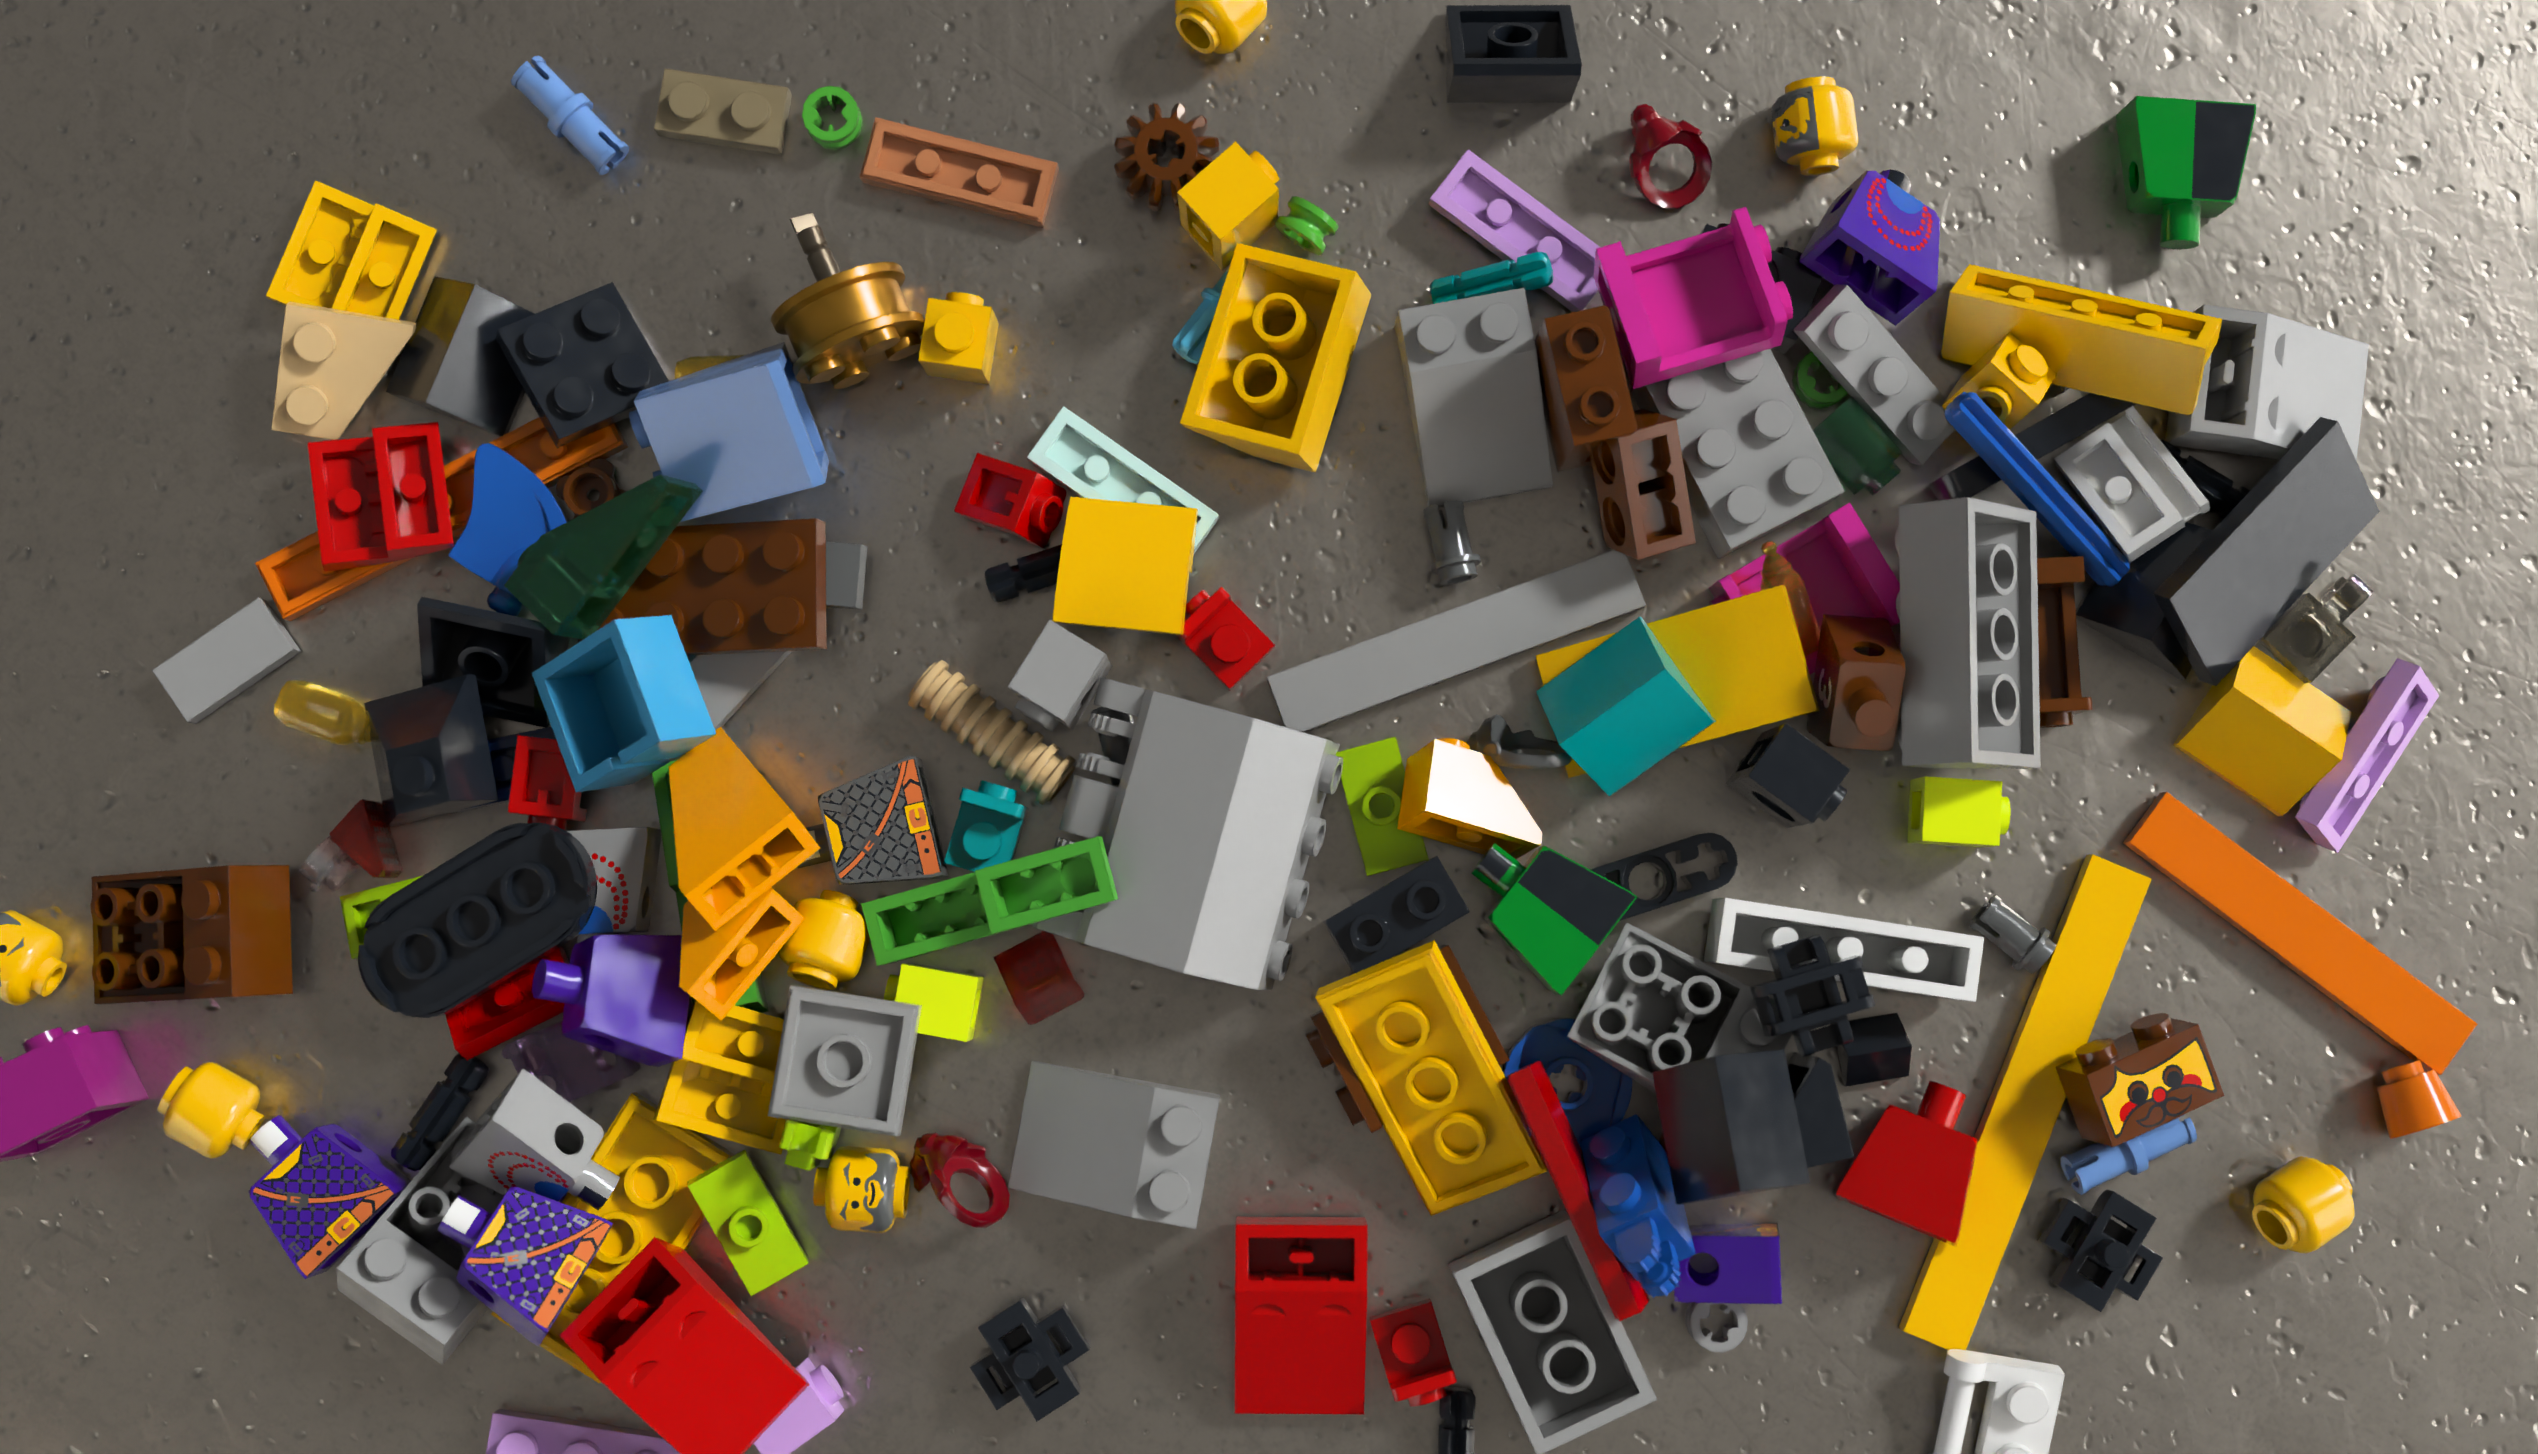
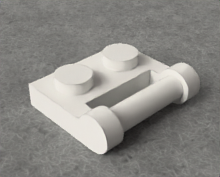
[1928,1349,2065,1454]

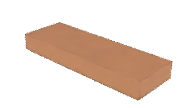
[859,117,1059,228]

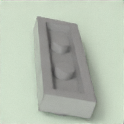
[1793,284,1955,465]

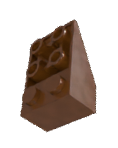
[90,865,293,1004]

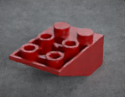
[1235,1216,1368,1415]
[559,1237,810,1454]

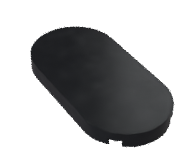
[358,823,597,1018]

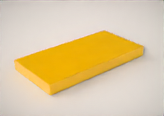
[1535,585,1820,778]
[1315,940,1548,1216]
[491,1092,735,1384]

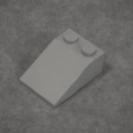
[1395,288,1553,507]
[1008,1060,1220,1229]

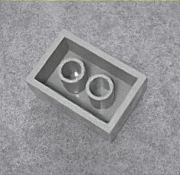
[1632,349,1845,559]
[1448,1210,1657,1454]

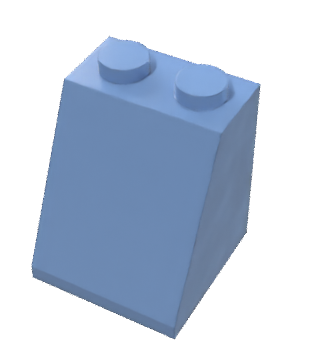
[629,342,829,522]

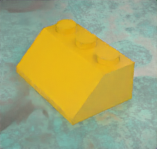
[1180,243,1371,473]

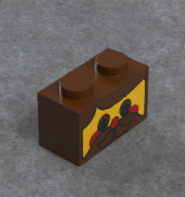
[2056,1013,2224,1148]

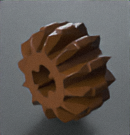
[1114,102,1220,212]

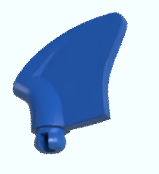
[448,443,576,616]

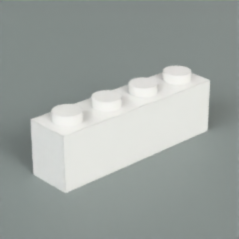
[1704,898,1984,1002]

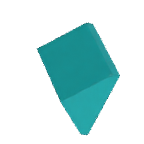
[1536,617,1716,796]

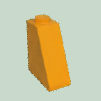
[668,727,820,931]

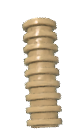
[908,660,1076,805]

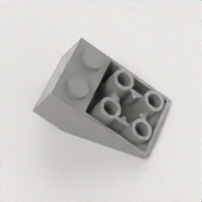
[2165,305,2369,461]
[1567,923,1793,1094]
[337,1116,568,1365]

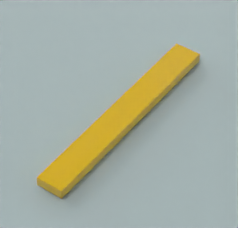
[1898,854,2152,1350]

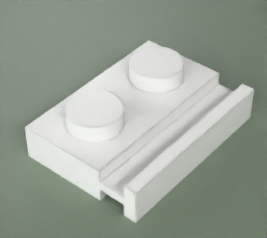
[2054,406,2210,562]

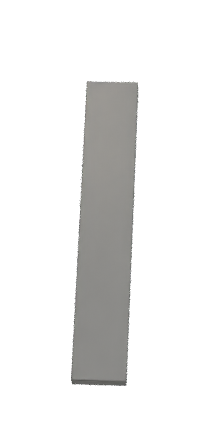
[1267,550,1646,732]

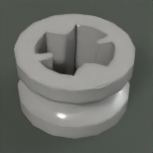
[1685,1303,1748,1353]

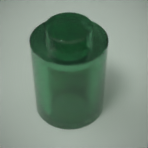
[1813,396,1903,496]

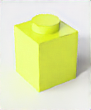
[1907,776,2011,848]
[884,963,984,1042]

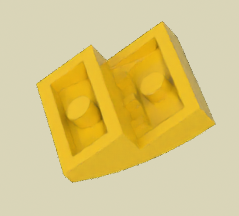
[266,180,437,320]
[1052,497,1198,635]
[654,1000,789,1155]

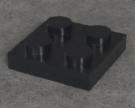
[496,282,669,448]

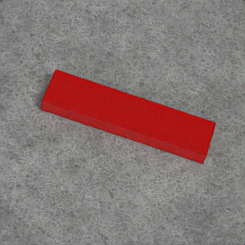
[1507,1059,1650,1321]

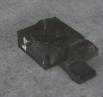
[2259,574,2373,683]

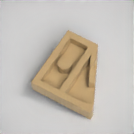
[271,302,416,440]

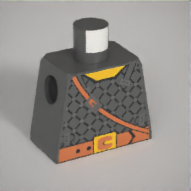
[797,756,949,885]

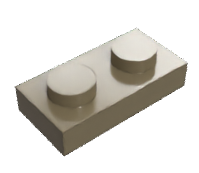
[654,68,792,155]

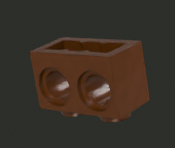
[1590,409,1696,560]

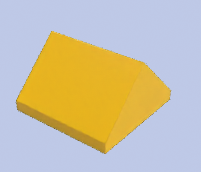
[2173,646,2352,817]

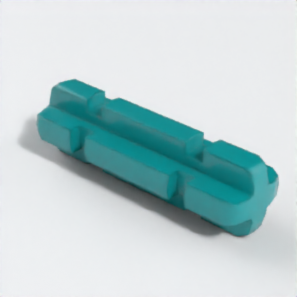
[1430,252,1554,304]

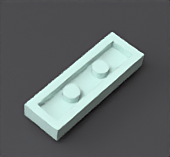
[1027,406,1219,553]

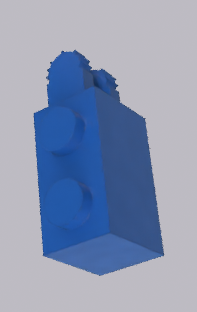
[1580,1114,1696,1298]

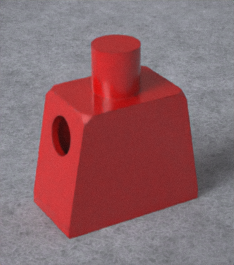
[1836,1081,1978,1247]

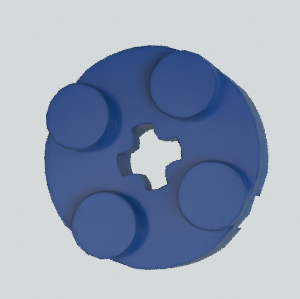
[1502,1018,1632,1147]

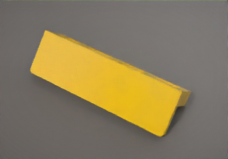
[1941,264,2222,415]

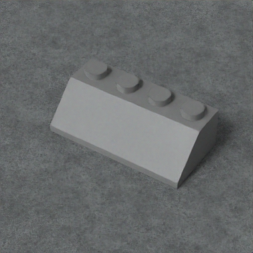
[1895,497,2041,769]

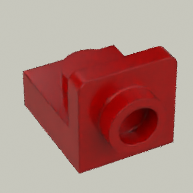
[954,453,1067,548]
[1177,587,1275,691]
[508,735,587,831]
[1369,1298,1457,1407]

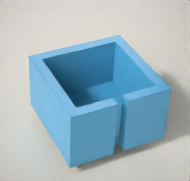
[532,615,716,792]

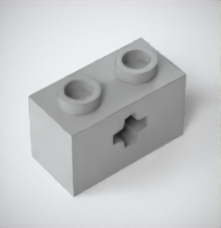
[1008,620,1112,732]

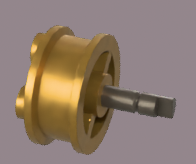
[771,213,925,389]

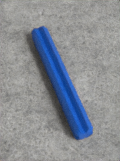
[1944,392,2130,587]

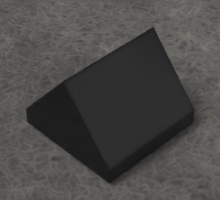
[1837,1013,1912,1087]

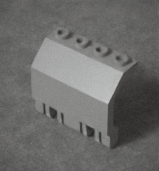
[1032,677,1343,990]

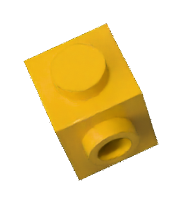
[918,292,999,385]
[1942,332,2057,430]

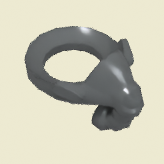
[1466,715,1572,777]

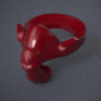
[1629,104,1712,208]
[910,1132,1010,1228]

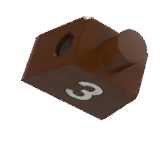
[1807,614,1905,751]

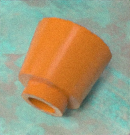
[2377,1060,2462,1139]

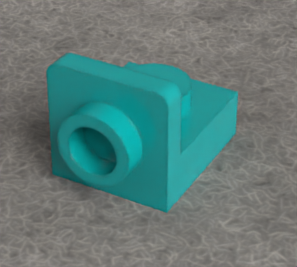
[944,780,1029,872]

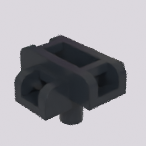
[1750,935,1875,1057]
[2038,1189,2163,1312]
[970,1298,1091,1421]

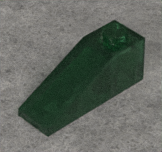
[504,474,703,639]

